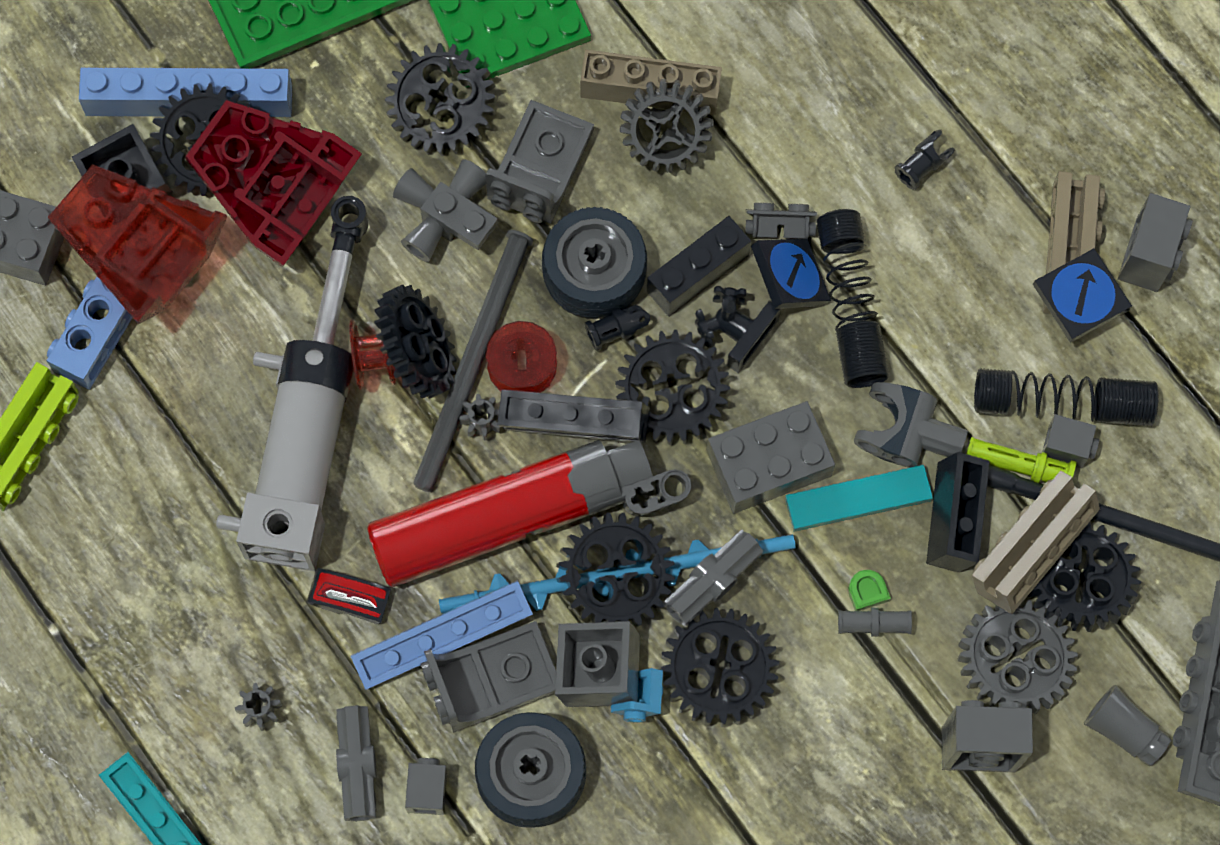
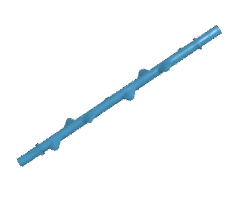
[438,534,796,614]

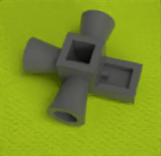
[393,159,498,262]

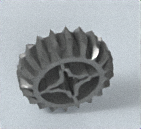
[620,79,714,173]

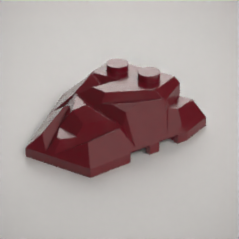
[185,100,362,267]

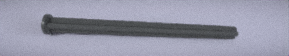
[414,230,534,492]

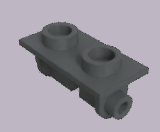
[745,203,817,239]

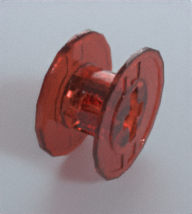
[349,319,396,390]
[486,321,557,393]

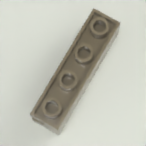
[580,49,722,115]
[1043,171,1105,314]
[972,470,1100,614]

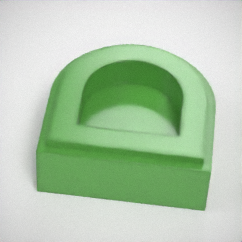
[848,570,891,611]

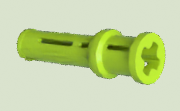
[966,437,1077,483]

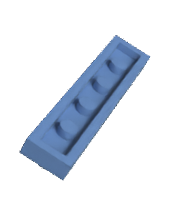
[351,580,533,690]

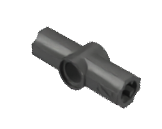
[663,529,763,627]
[336,705,377,822]

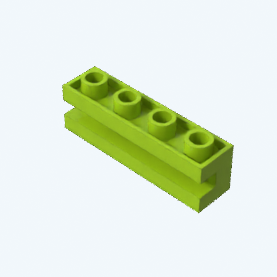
[0,362,79,511]

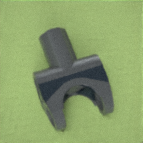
[854,382,968,468]

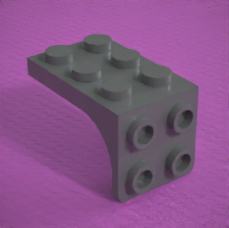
[485,100,594,224]
[420,621,556,733]

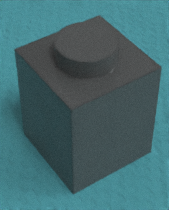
[1042,414,1099,468]
[405,758,447,815]

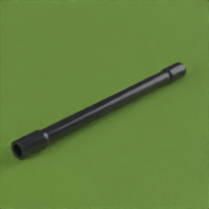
[987,465,1220,562]

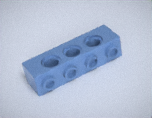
[46,242,160,390]

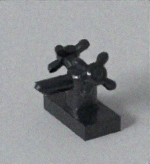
[695,286,781,373]

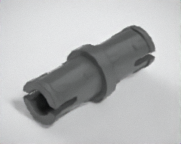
[838,608,912,637]

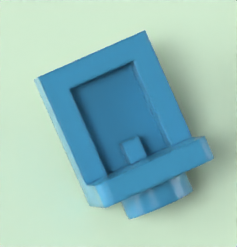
[611,668,663,723]

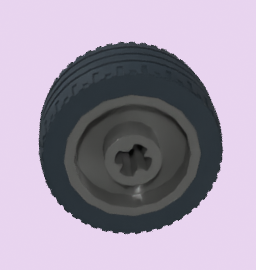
[542,207,647,319]
[475,712,586,828]

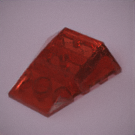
[48,165,227,324]

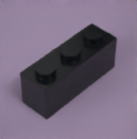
[647,216,751,317]
[926,452,990,572]

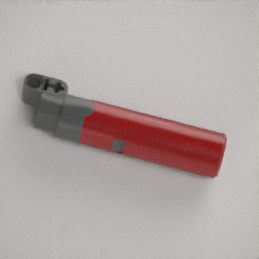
[367,440,691,588]

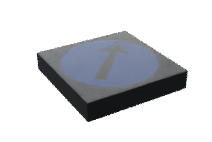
[751,239,831,309]
[1033,248,1132,343]

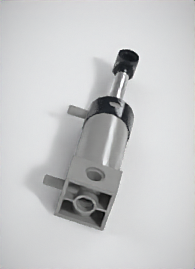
[216,196,368,571]

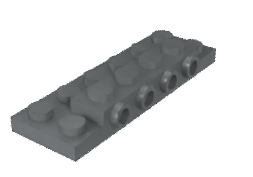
[1173,580,1220,806]

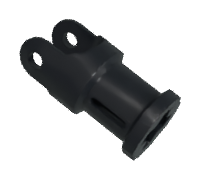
[894,130,955,190]
[584,305,650,351]

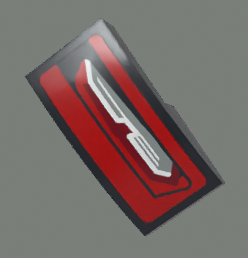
[306,568,391,624]

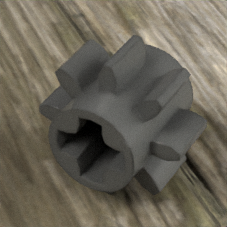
[459,394,501,441]
[235,683,282,731]

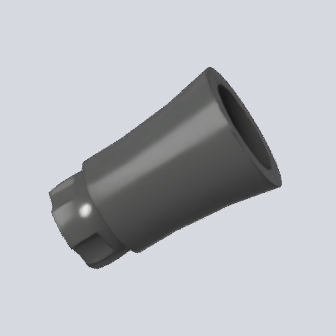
[1084,685,1171,766]

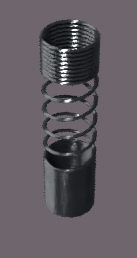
[816,209,889,388]
[974,368,1159,427]

